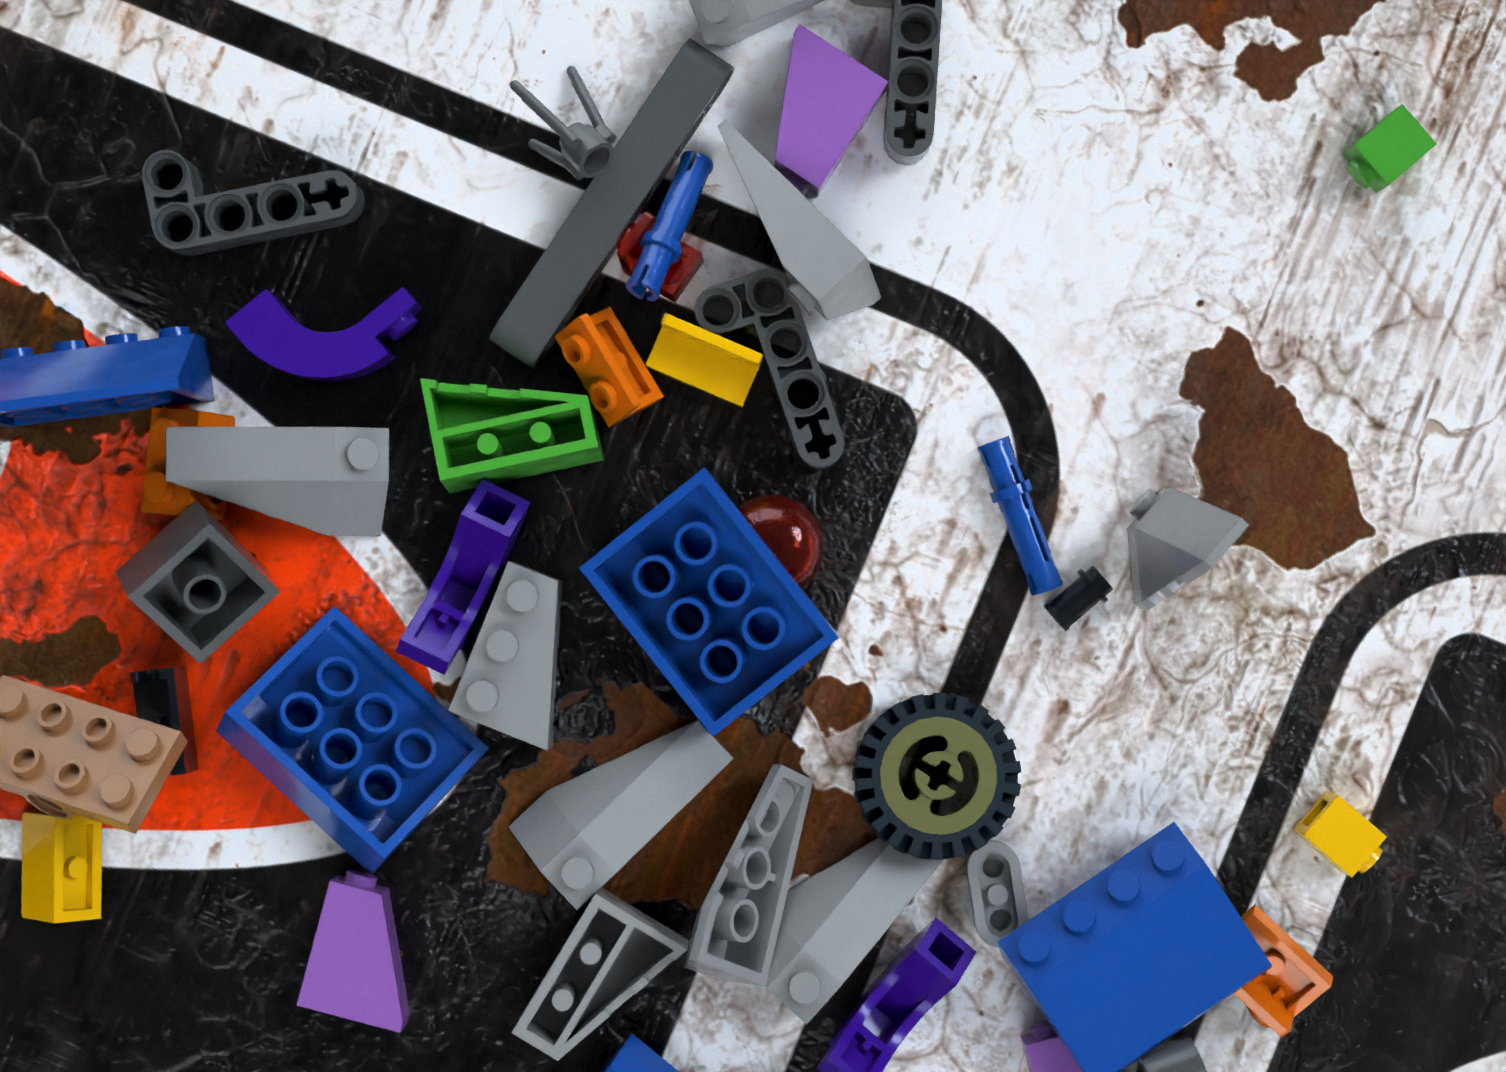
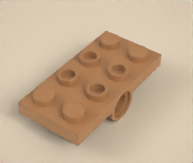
[0,675,188,834]

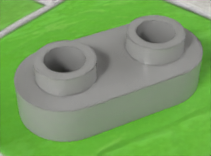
[966,840,1029,948]

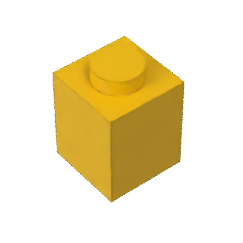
[1293,790,1387,877]

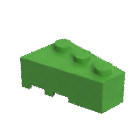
[420,378,604,494]

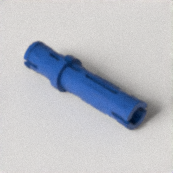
[626,151,714,301]
[977,436,1063,596]

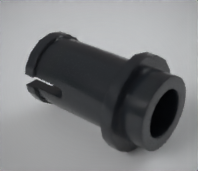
[1044,566,1113,632]

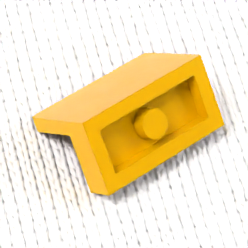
[645,313,763,408]
[21,812,102,923]

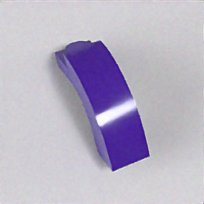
[225,287,423,382]
[396,479,530,675]
[817,918,976,1072]

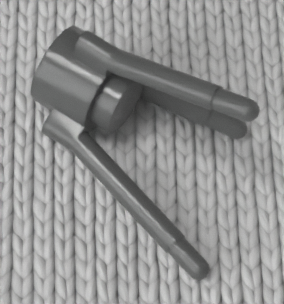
[510,66,616,180]

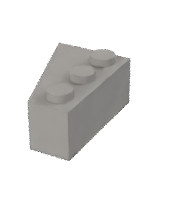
[448,561,563,751]
[512,887,689,1061]

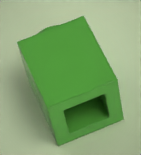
[1342,104,1437,193]

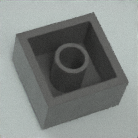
[116,500,280,664]

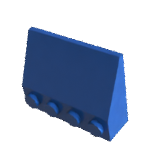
[0,326,215,428]
[579,467,840,737]
[216,606,489,875]
[997,822,1272,1072]

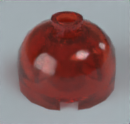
[737,494,824,589]

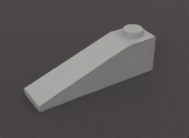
[1127,487,1249,610]
[684,764,813,986]

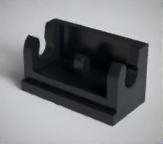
[130,665,199,776]

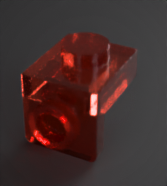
[617,211,704,303]

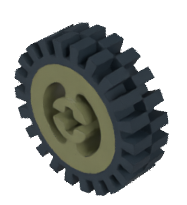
[852,693,1021,860]

